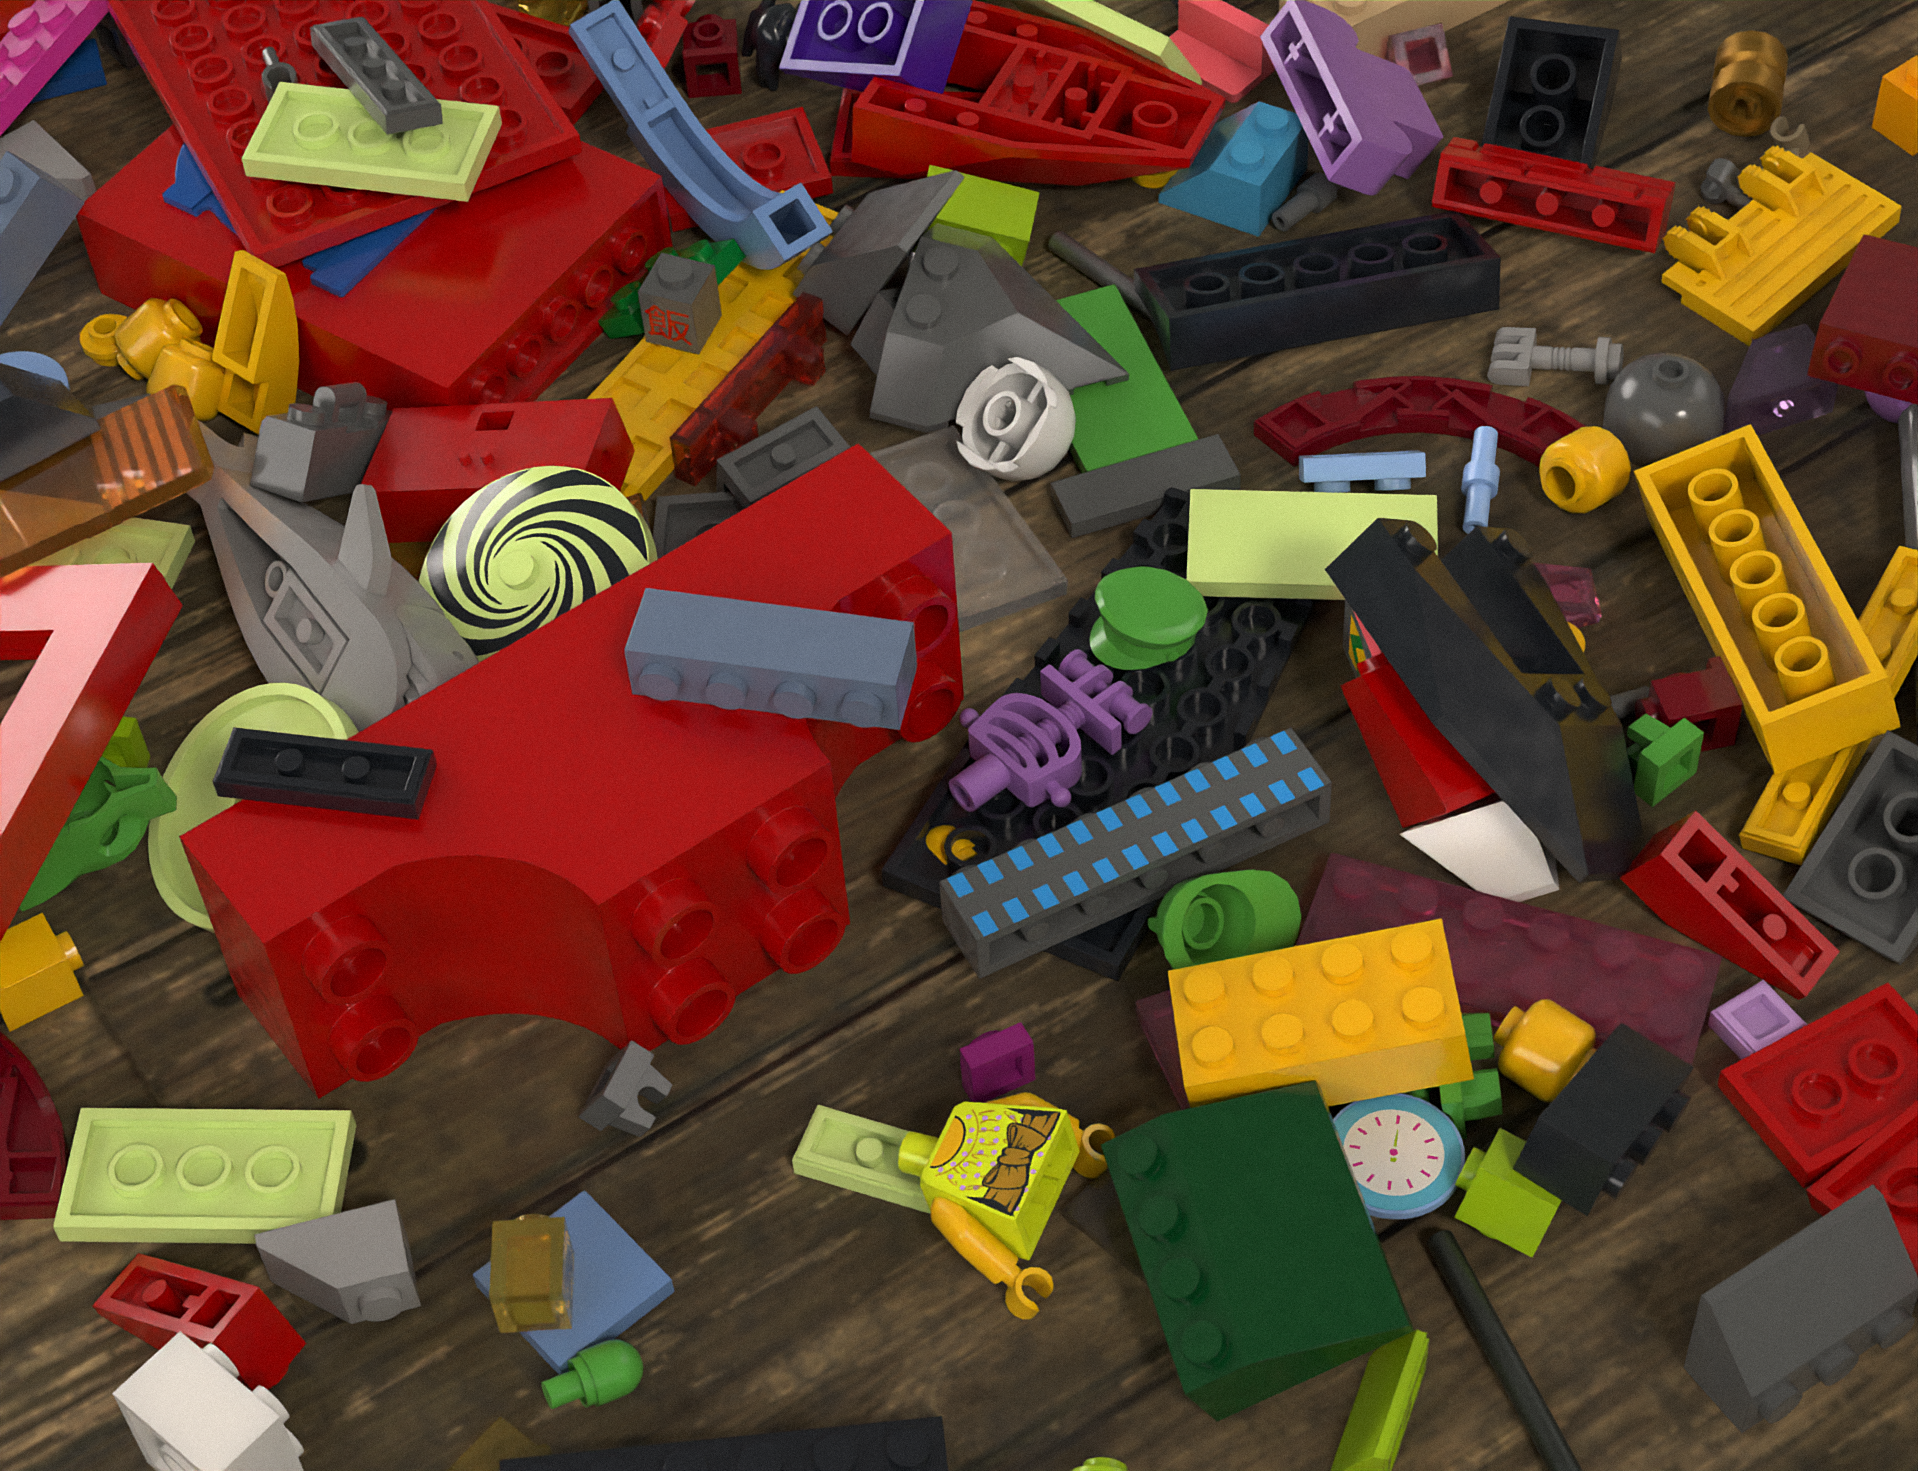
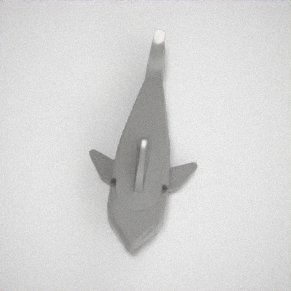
[170,418,479,732]

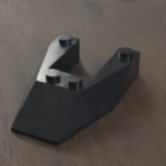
[1325,518,1645,883]

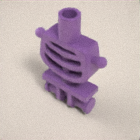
[949,649,1152,812]

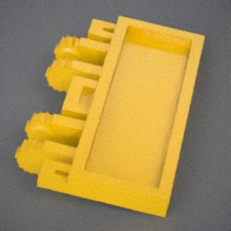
[1662,145,1902,347]

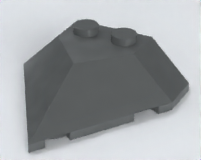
[870,223,1129,433]

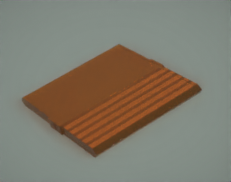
[0,384,215,578]

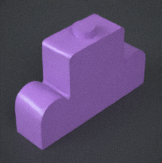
[1260,0,1443,196]

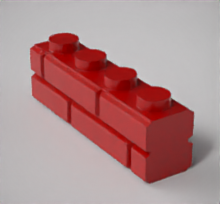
[1432,137,1676,254]

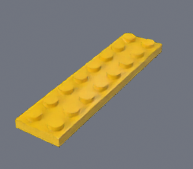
[587,190,839,510]

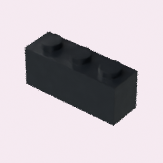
[1513,1022,1694,1216]

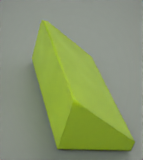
[1331,1329,1429,1471]

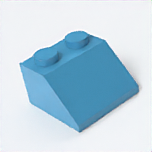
[1159,101,1309,237]

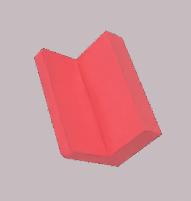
[1169,0,1275,103]

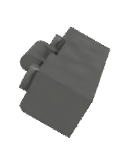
[250,382,392,502]

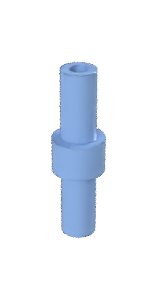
[1461,426,1500,534]

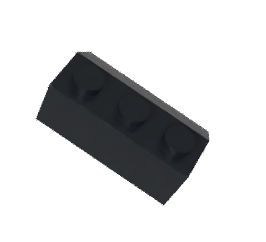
[0,363,101,482]

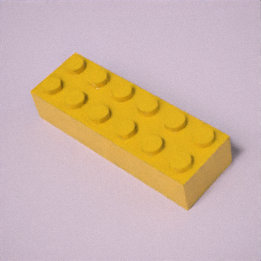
[1634,424,1901,775]

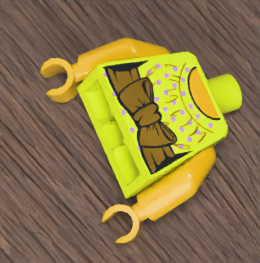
[898,1092,1115,1319]

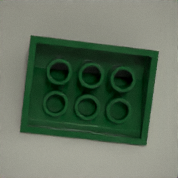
[1101,1080,1415,1422]

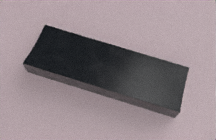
[1134,211,1501,371]

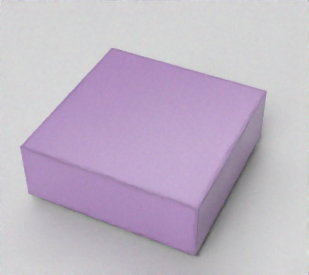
[1708,980,1807,1060]

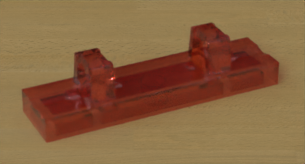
[670,292,827,487]

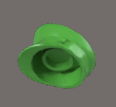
[1089,567,1208,670]

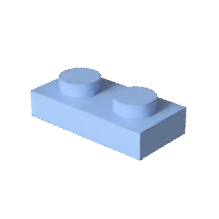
[1299,450,1426,493]

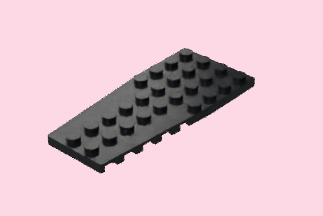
[881,487,1317,981]

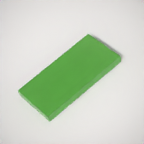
[1056,284,1198,474]

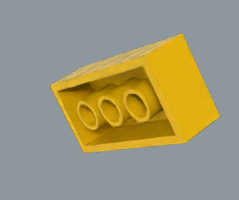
[1168,918,1474,1108]

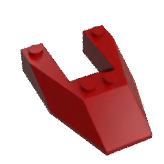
[852,0,1226,186]

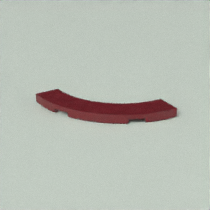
[1254,376,1587,468]
[0,1032,70,1220]

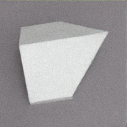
[1400,792,1559,909]

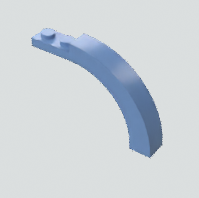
[568,0,833,270]

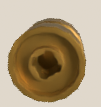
[1708,30,1789,137]

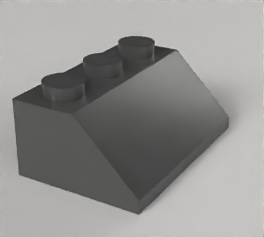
[1684,1184,1918,1433]

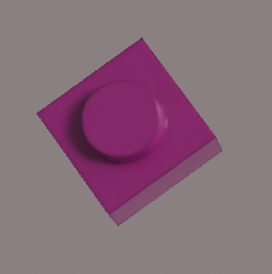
[959,1022,1036,1103]

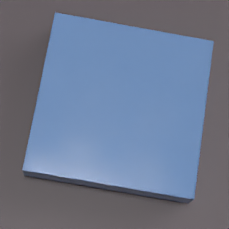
[473,1190,675,1375]

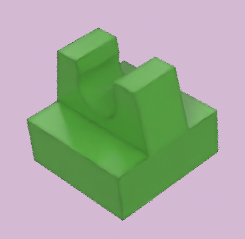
[1627,714,1704,807]

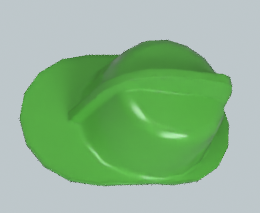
[1147,869,1301,970]

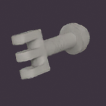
[1487,327,1623,386]

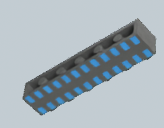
[939,728,1332,979]

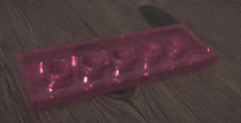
[1296,852,1722,1078]

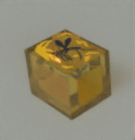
[489,1214,574,1333]

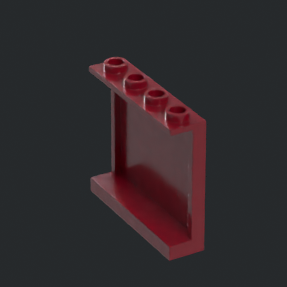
[1807,234,1918,405]

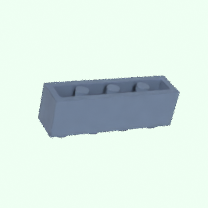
[0,151,85,326]
[624,588,917,730]

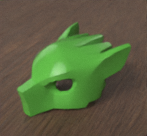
[19,756,177,912]

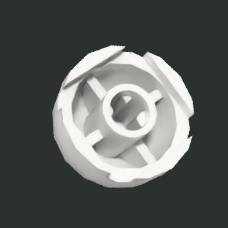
[956,357,1076,482]

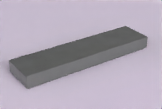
[310,17,443,135]

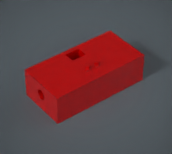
[361,398,635,544]

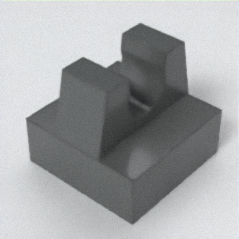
[578,1040,672,1137]

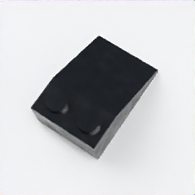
[1481,16,1622,169]

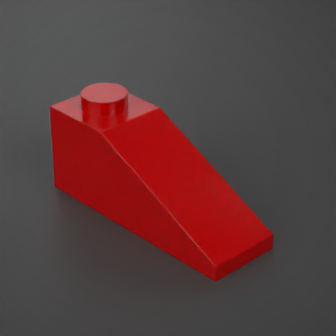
[1620,810,1840,1000]
[92,1253,306,1392]

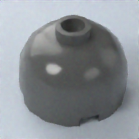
[1603,352,1725,467]

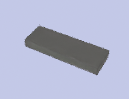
[1051,434,1241,538]

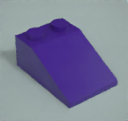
[779,0,973,94]

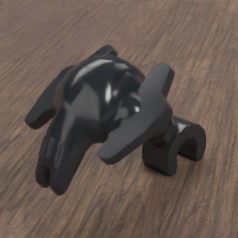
[742,0,801,91]

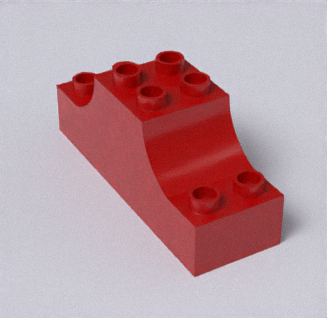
[179,443,964,1099]

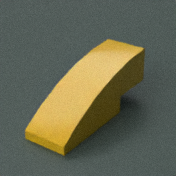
[212,250,299,434]

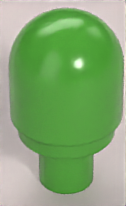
[541,1339,643,1409]

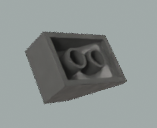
[793,170,965,336]
[1783,731,1918,966]

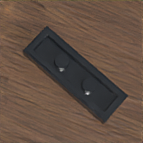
[212,727,437,820]

